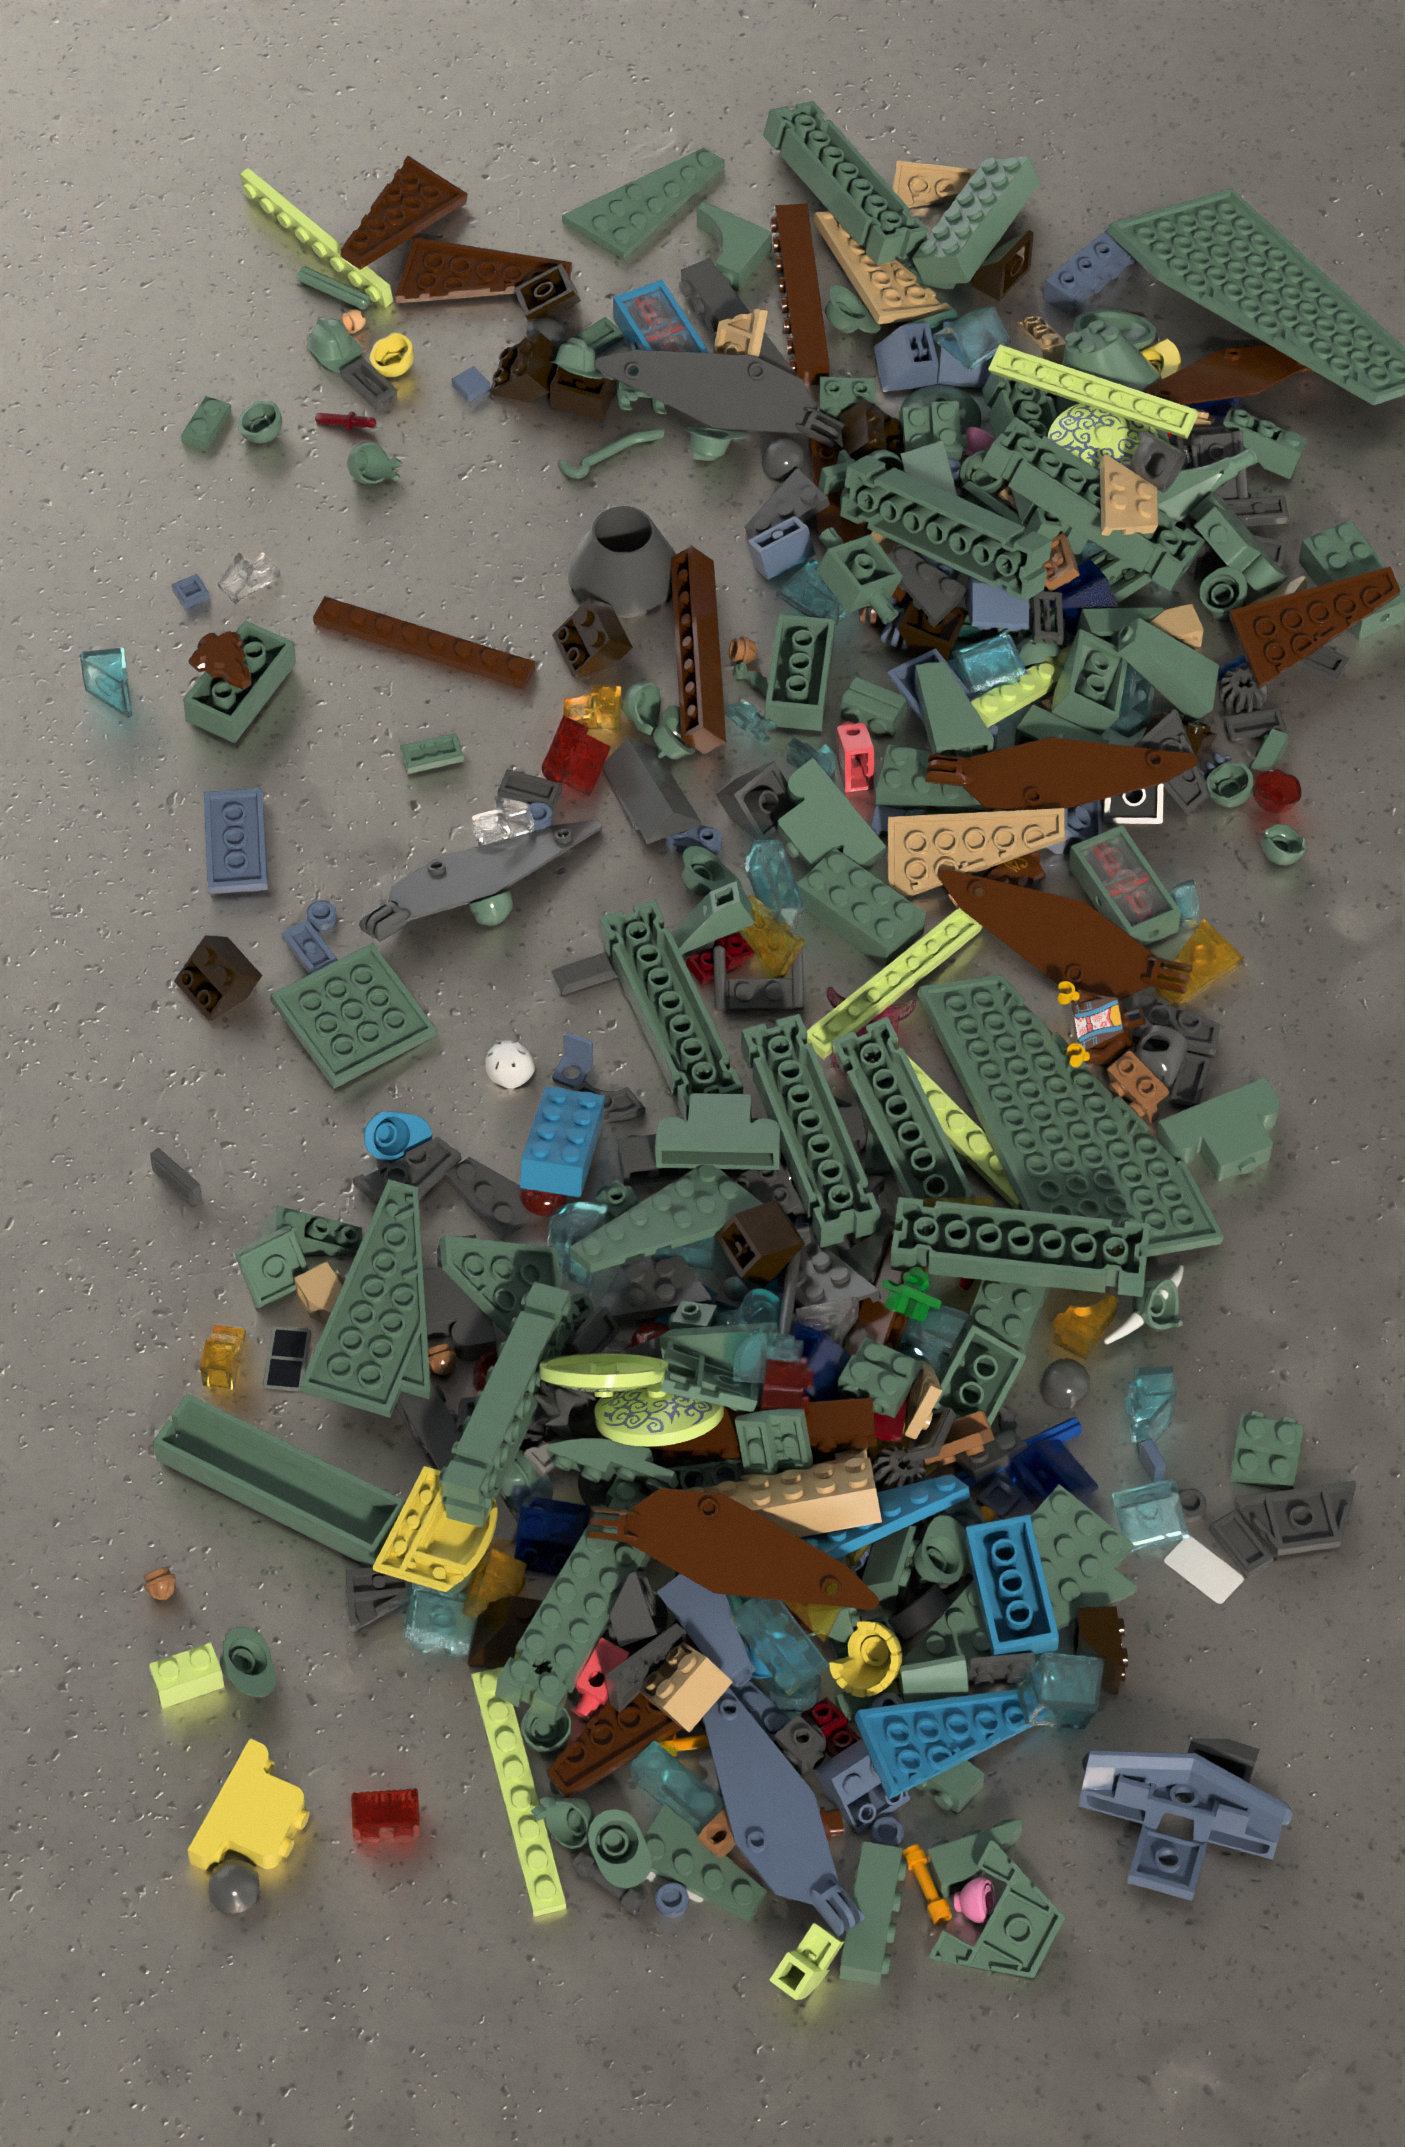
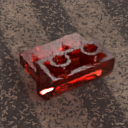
[541,715,611,796]

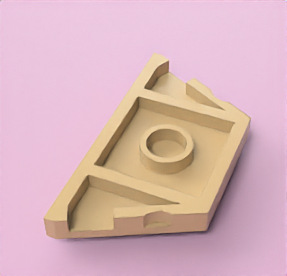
[713,309,768,358]
[1100,454,1158,536]

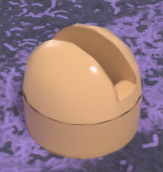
[342,309,366,334]

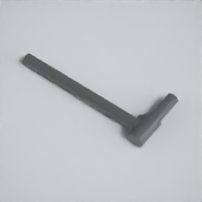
[778,1226,814,1345]

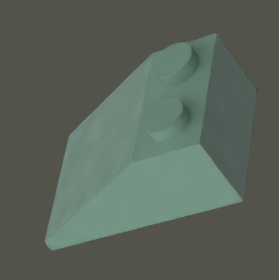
[1051,629,1128,736]

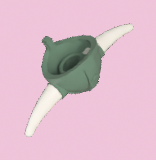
[1104,1265,1184,1344]

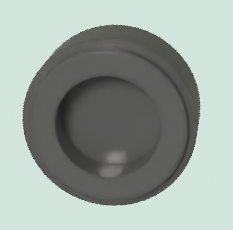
[1174,1489,1207,1522]

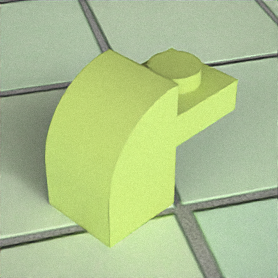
[769,1922,844,2000]

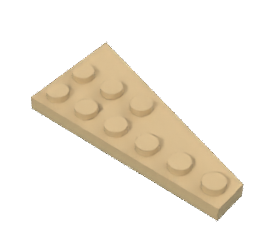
[813,211,952,324]
[888,808,1066,898]

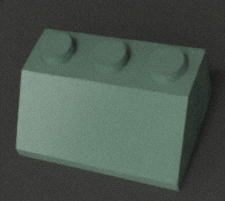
[932,1325,1027,1426]

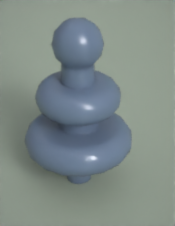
[1202,752,1231,780]

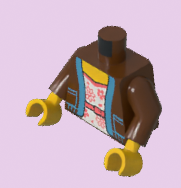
[1057,981,1146,1067]

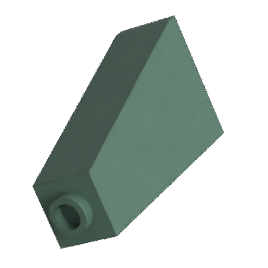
[1117,617,1219,722]
[915,661,994,758]
[659,1322,783,1378]

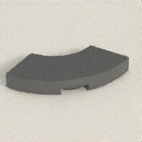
[571,1081,645,1123]

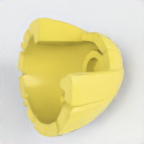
[828,1620,902,1697]

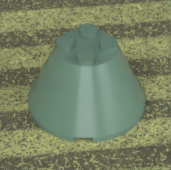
[1054,320,1162,416]

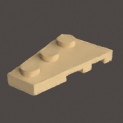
[893,161,976,208]
[904,1360,943,1440]

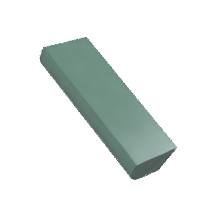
[901,440,957,496]

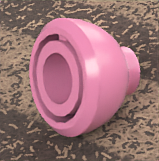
[963,427,996,459]
[954,1876,996,1924]

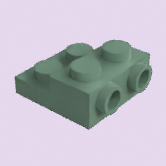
[902,401,967,461]
[837,1337,923,1418]
[1230,1411,1304,1491]

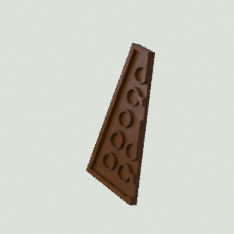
[340,156,468,270]
[395,237,572,304]
[1228,566,1401,690]
[547,1619,702,1798]

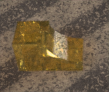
[563,685,621,730]
[1052,1293,1119,1360]
[200,1325,246,1389]
[462,1548,527,1619]

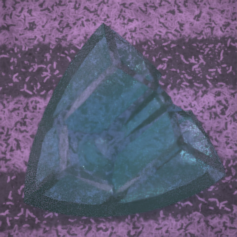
[547,1202,608,1288]
[897,1305,969,1378]

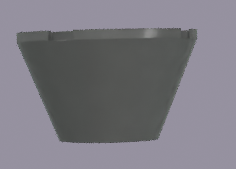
[567,506,676,618]

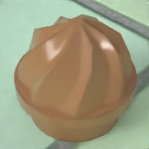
[729,636,758,664]
[428,1343,456,1375]
[144,1567,176,1600]

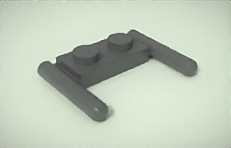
[713,945,805,1011]

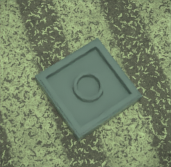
[233,1225,309,1308]

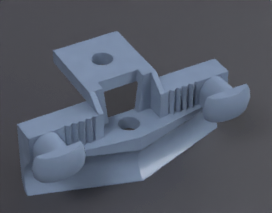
[1078,1750,1292,1901]

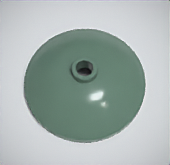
[1073,310,1156,350]
[899,385,981,434]

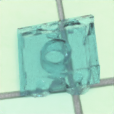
[404,1583,480,1656]

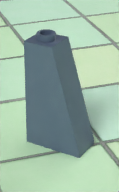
[657,1574,757,1689]

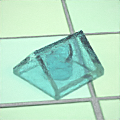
[933,306,1011,371]
[79,647,133,718]
[1112,1478,1189,1551]

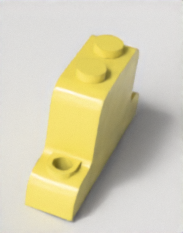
[187,1739,310,1870]

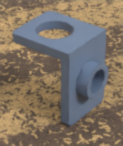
[552,1032,593,1088]

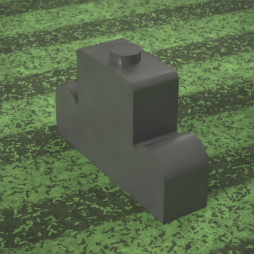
[423,1234,497,1361]

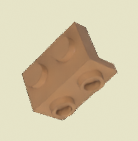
[1042,533,1080,592]
[1107,1051,1169,1124]
[924,1410,995,1467]

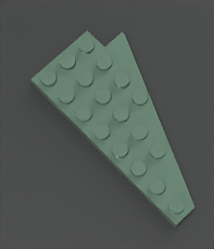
[300,1179,431,1418]
[895,1485,1138,1682]

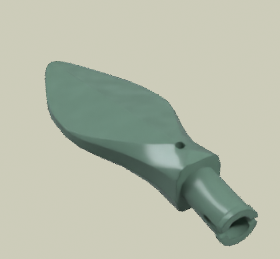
[1157,447,1258,523]

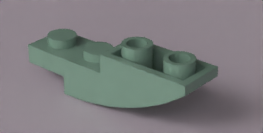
[546,1438,679,1492]

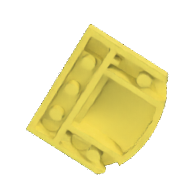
[373,1466,498,1592]

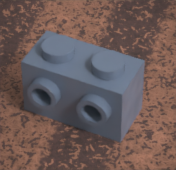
[747,516,816,580]

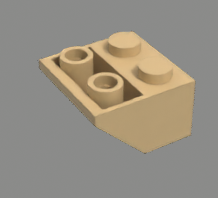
[639,1641,733,1732]

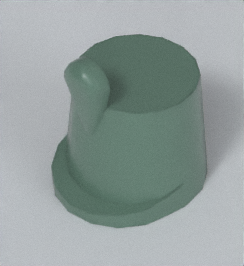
[1199,567,1248,622]

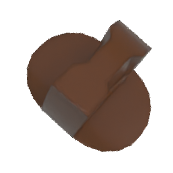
[820,1806,844,1842]

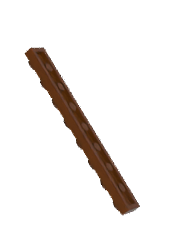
[313,596,535,689]

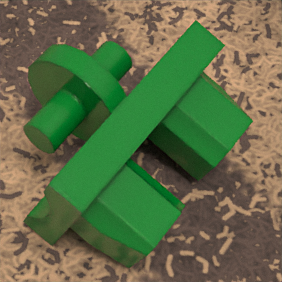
[881,1267,942,1323]

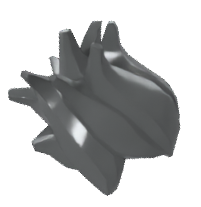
[533,1381,600,1439]

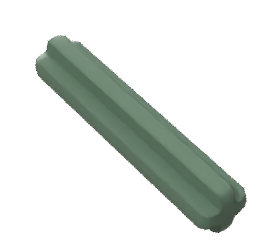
[298,266,370,310]

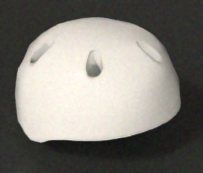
[485,1040,535,1089]

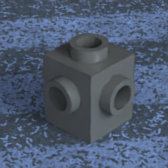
[774,1715,826,1776]

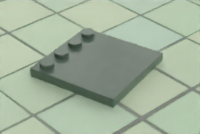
[270,943,437,1089]

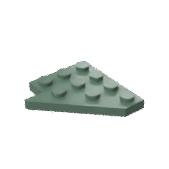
[440,1235,561,1337]

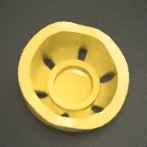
[370,333,414,377]

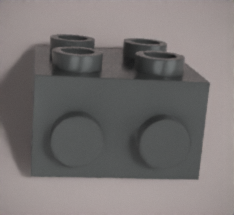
[733,1163,807,1219]
[967,1653,1036,1686]

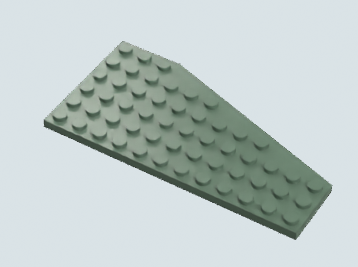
[1107,188,1405,405]
[917,975,1224,1257]

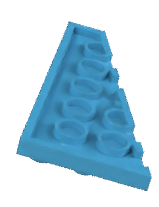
[799,1474,970,1559]
[854,1687,1047,1800]

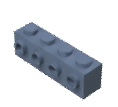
[1043,228,1136,315]

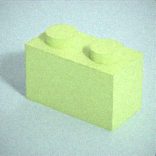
[149,1642,225,1709]

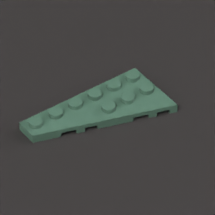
[562,148,724,260]
[569,1165,763,1273]

